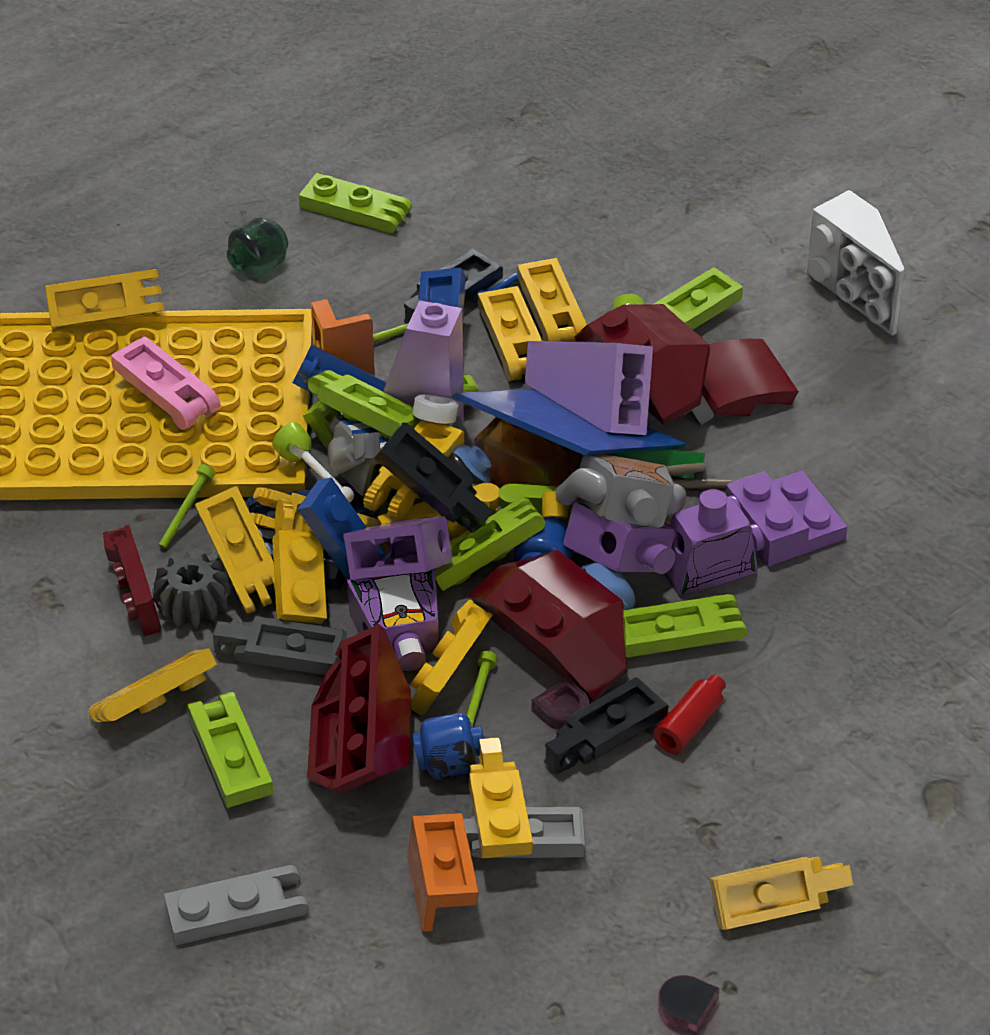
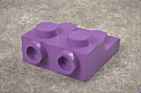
[725,470,847,567]

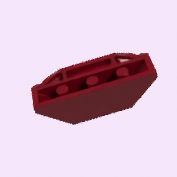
[574,304,710,425]
[467,550,628,702]
[307,624,411,794]

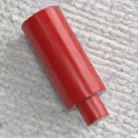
[653,675,726,755]

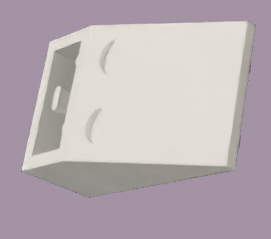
[807,190,905,336]

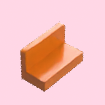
[311,299,375,376]
[407,813,479,932]

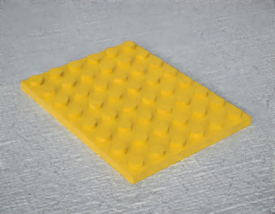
[0,309,313,500]

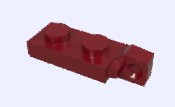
[103,525,162,636]

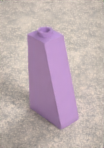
[383,300,464,427]
[525,341,653,435]

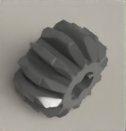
[152,552,232,629]

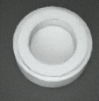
[412,394,459,424]

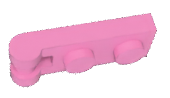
[111,336,221,430]

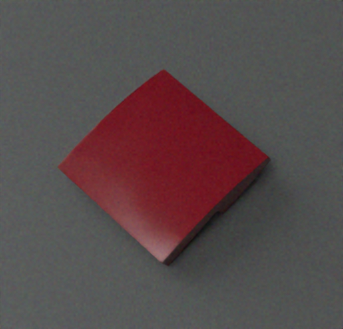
[702,338,799,416]

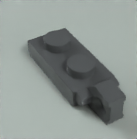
[213,616,347,675]

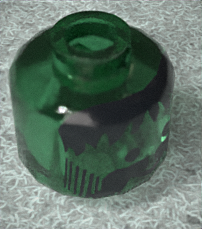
[226,217,288,277]

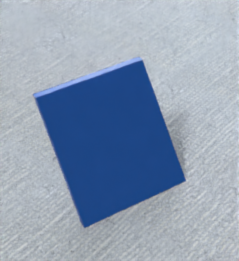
[451,389,687,455]

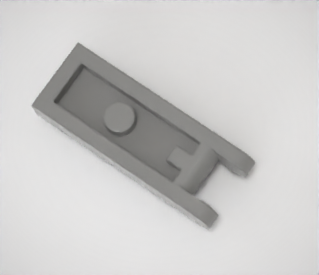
[164,865,309,946]

